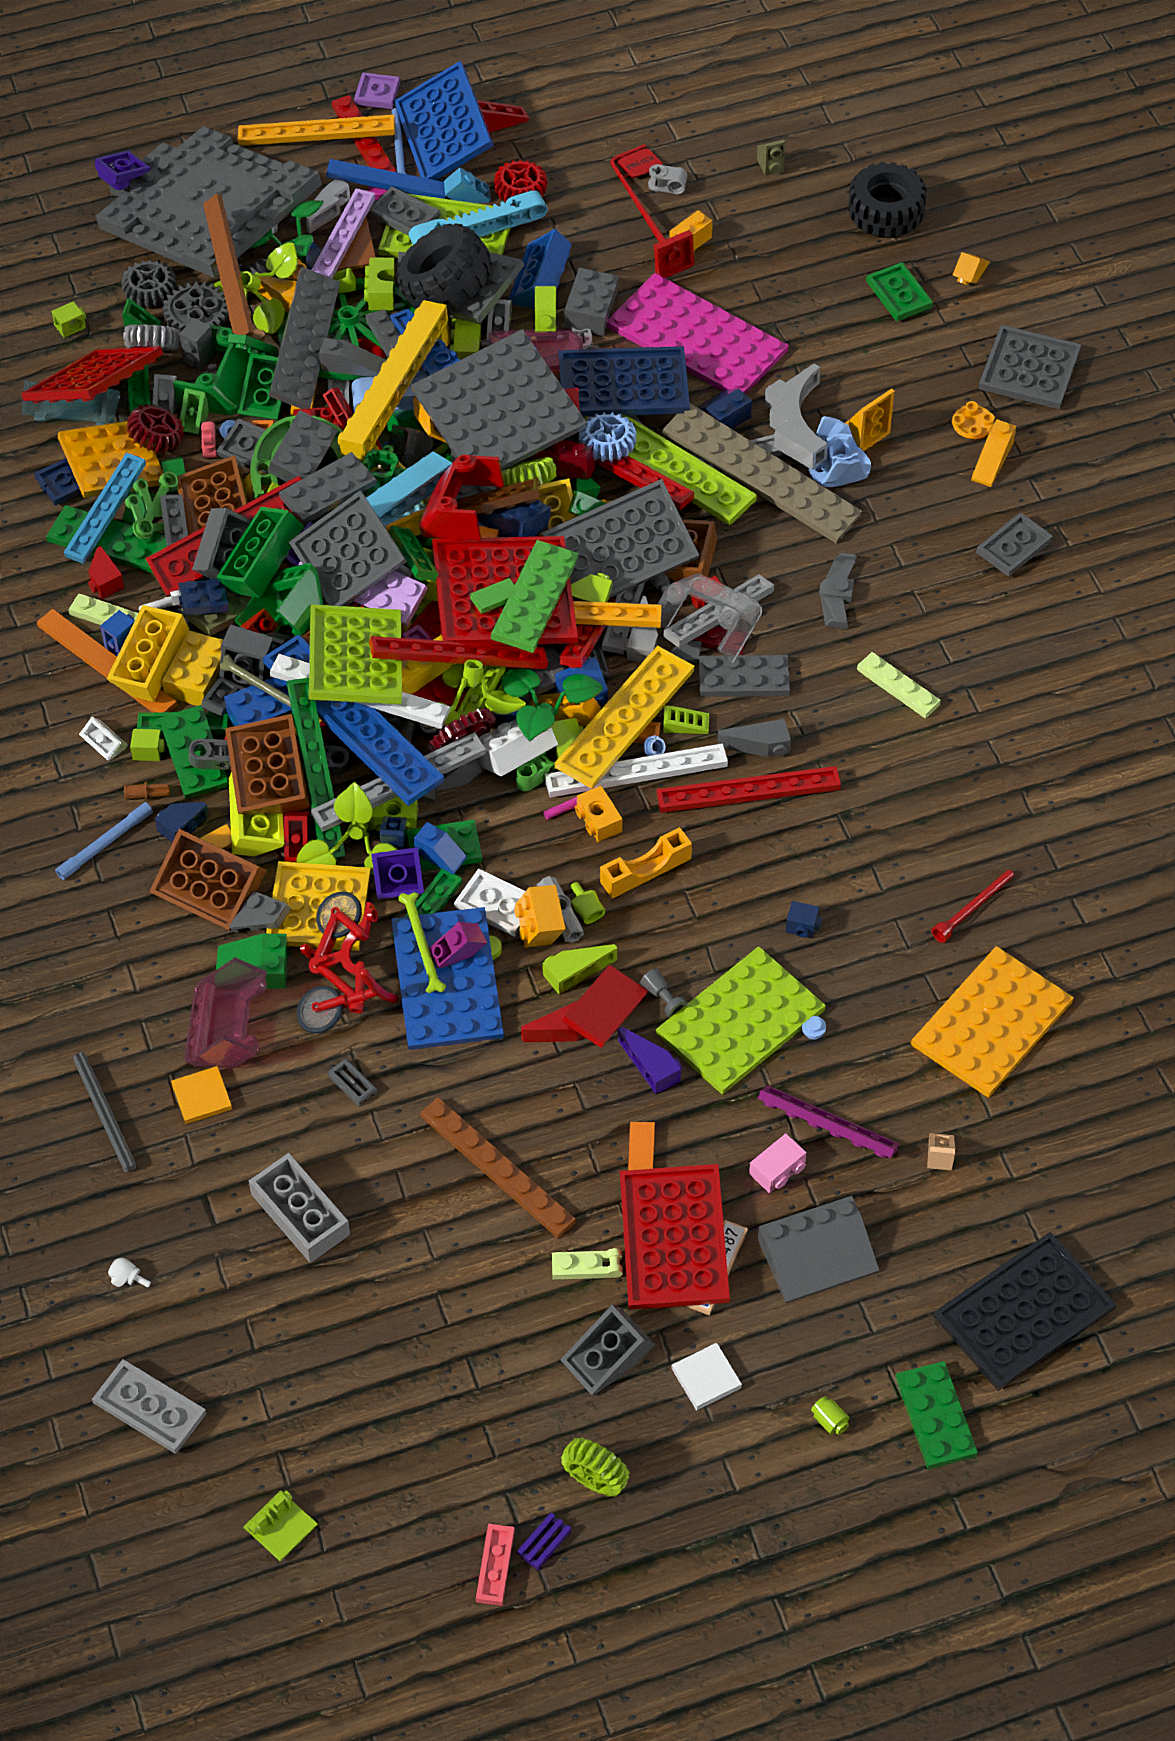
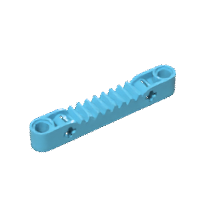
[409,191,548,245]

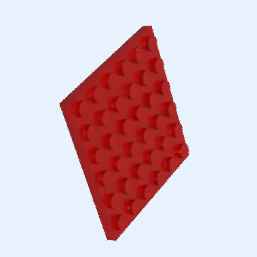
[432,536,578,645]

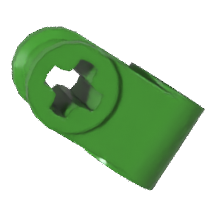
[516,752,558,791]

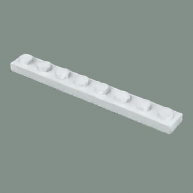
[270,654,450,729]
[545,743,728,798]

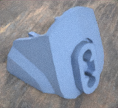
[809,416,871,487]

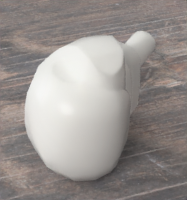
[108,1258,151,1287]

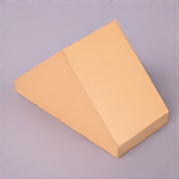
[927,1133,955,1170]

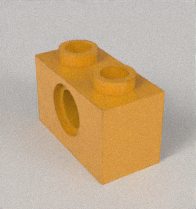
[575,786,622,842]

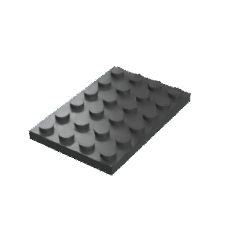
[542,479,699,601]

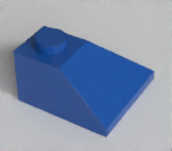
[555,657,608,707]

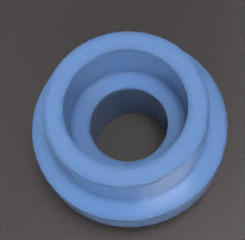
[644,736,666,756]

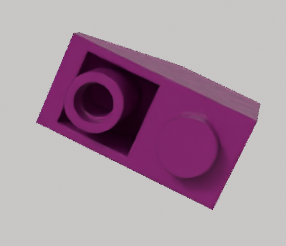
[429,922,487,968]

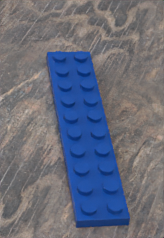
[263,634,444,806]

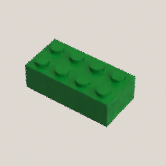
[216,507,304,598]

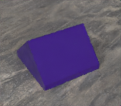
[371,847,424,900]

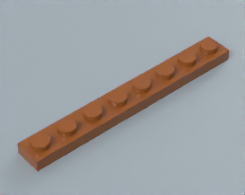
[420,1097,576,1239]

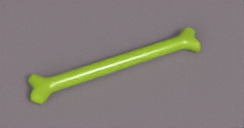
[398,892,446,994]

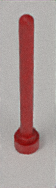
[931,870,1014,943]

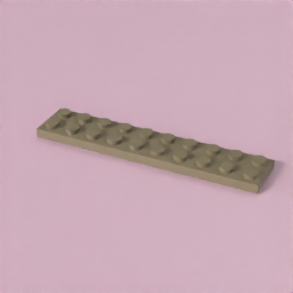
[663,403,862,544]

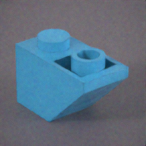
[444,168,491,203]

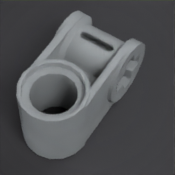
[648,164,688,194]

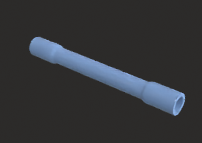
[55,802,153,880]

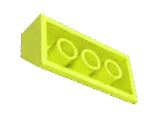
[229,772,284,857]

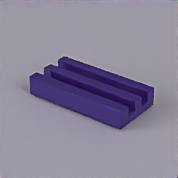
[517,1513,571,1570]

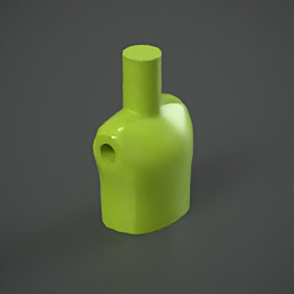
[571,882,606,924]

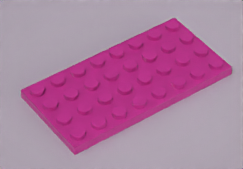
[607,273,788,394]

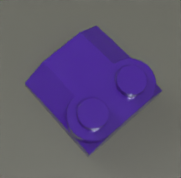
[95,150,151,190]

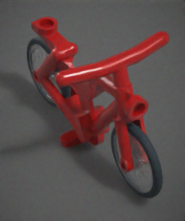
[297,891,399,1034]

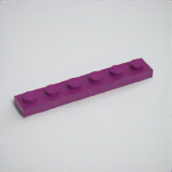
[758,1085,900,1158]

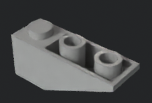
[624,596,658,663]

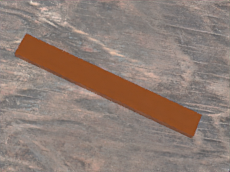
[203,193,254,337]

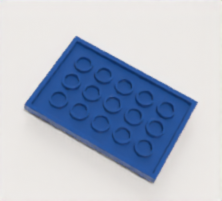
[394,61,494,180]
[391,907,504,1050]

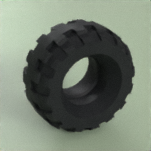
[396,223,492,314]

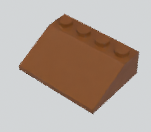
[177,455,251,535]
[225,714,311,814]
[149,829,267,930]

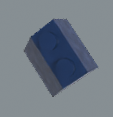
[697,388,752,429]

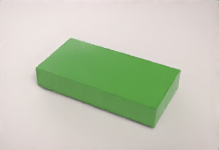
[470,578,515,614]

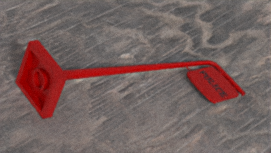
[610,144,695,278]

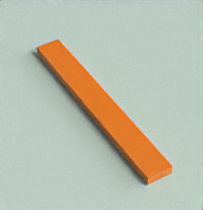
[37,609,177,712]

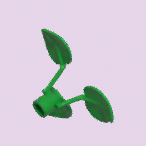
[250,200,324,264]
[502,668,603,742]

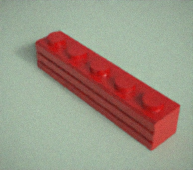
[323,387,354,431]

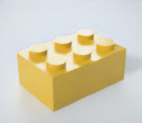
[162,630,223,706]

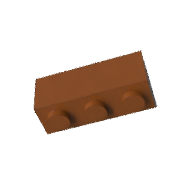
[664,519,717,587]

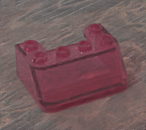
[185,957,267,1068]

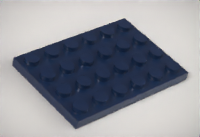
[558,346,690,417]

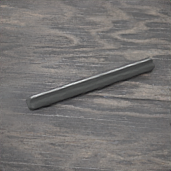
[73,1052,136,1172]

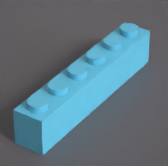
[366,452,452,527]

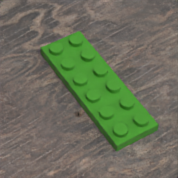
[491,540,579,653]

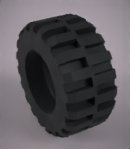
[848,162,927,238]

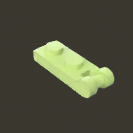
[552,1248,623,1280]

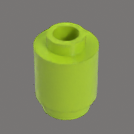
[811,1396,849,1435]

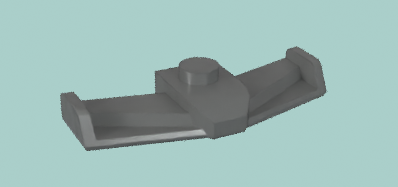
[819,553,857,629]

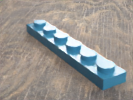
[64,452,146,564]

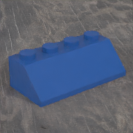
[508,229,572,309]

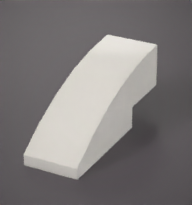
[306,179,350,233]

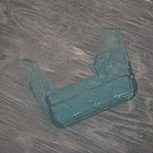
[22,380,120,426]

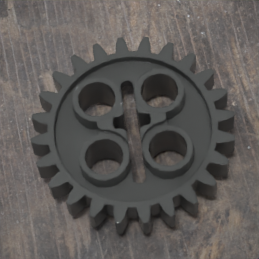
[163,282,229,334]

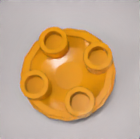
[952,401,994,439]

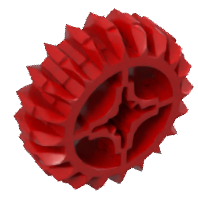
[494,159,548,206]

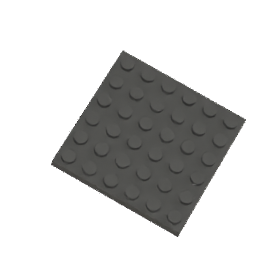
[411,329,587,471]

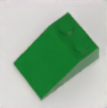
[237,353,285,421]
[215,933,289,989]

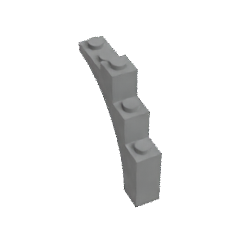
[765,364,828,470]

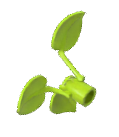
[214,242,298,335]
[437,659,526,727]
[297,782,398,875]

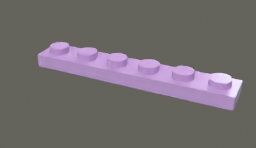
[312,188,375,279]

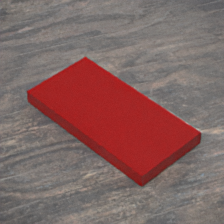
[562,965,648,1048]

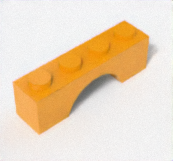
[600,827,692,899]

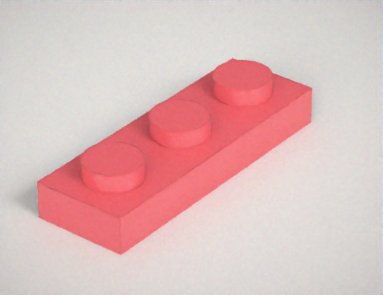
[476,1524,515,1606]

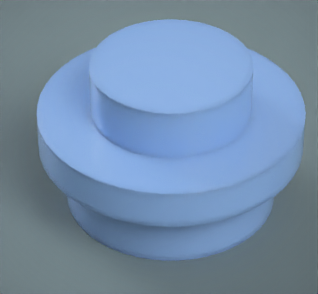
[802,1016,826,1039]

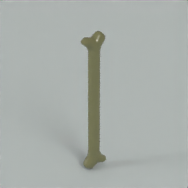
[220,654,291,707]

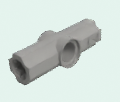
[537,876,584,943]

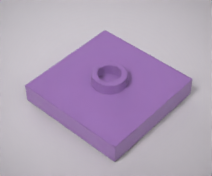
[354,72,401,109]

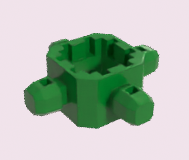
[359,444,406,496]

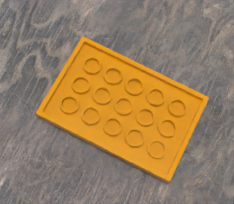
[911,946,1074,1098]

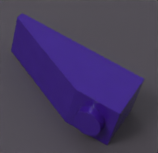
[618,1027,682,1094]

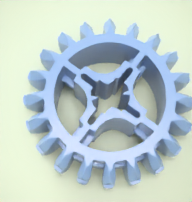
[579,412,636,462]

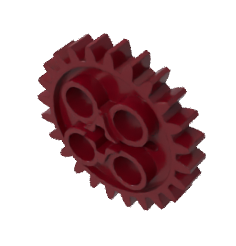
[428,708,496,753]

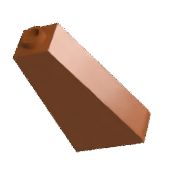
[336,217,375,278]

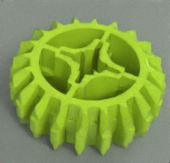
[502,457,557,487]
[561,1438,629,1497]

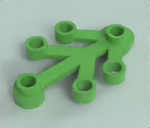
[125,471,178,540]

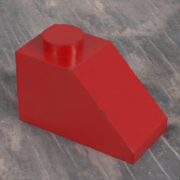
[88,546,124,599]
[284,811,310,862]

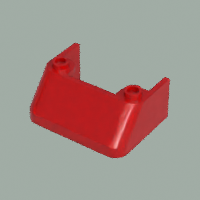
[419,454,504,541]

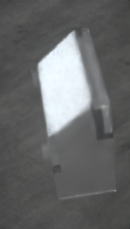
[657,574,762,663]

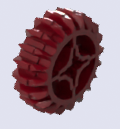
[126,404,184,454]

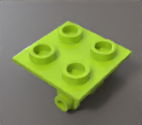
[243,1491,318,1561]

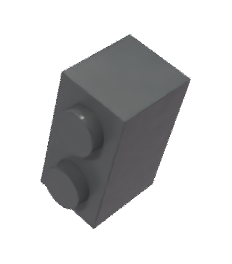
[179,318,215,370]

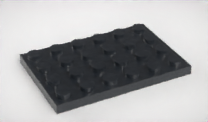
[933,1232,1116,1392]

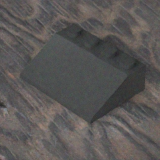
[758,1196,879,1304]

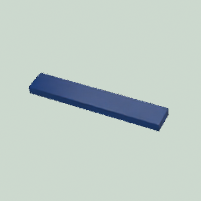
[326,159,445,199]

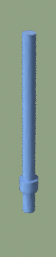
[392,108,406,174]

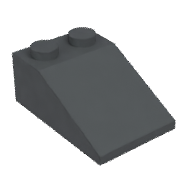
[560,1305,655,1396]

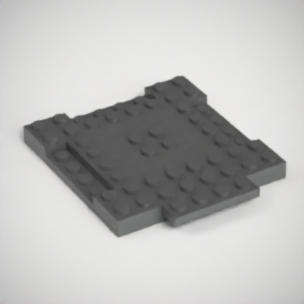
[96,126,322,278]

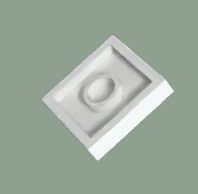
[672,1343,742,1411]

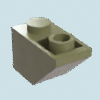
[757,140,785,176]

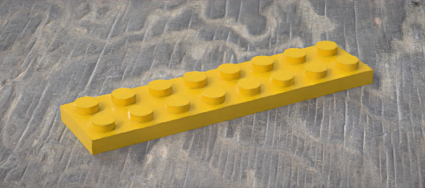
[555,646,694,789]

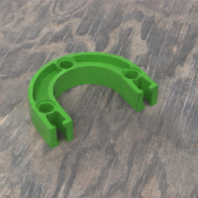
[250,416,345,499]

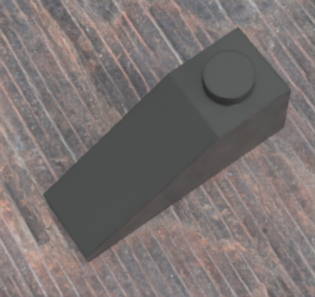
[319,338,386,377]
[718,719,791,757]

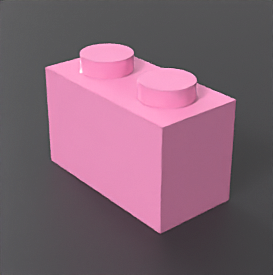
[749,1134,806,1193]

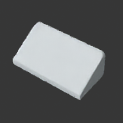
[79,717,129,761]

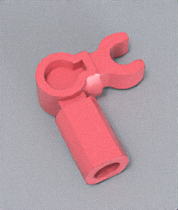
[201,422,217,459]

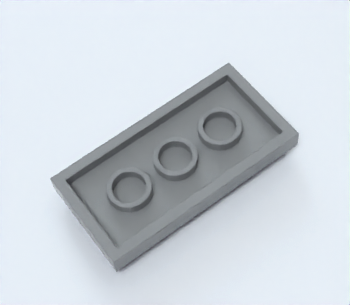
[92,1359,207,1454]

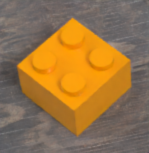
[514,885,565,948]

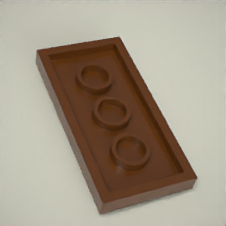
[455,477,541,515]

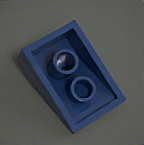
[477,500,551,537]

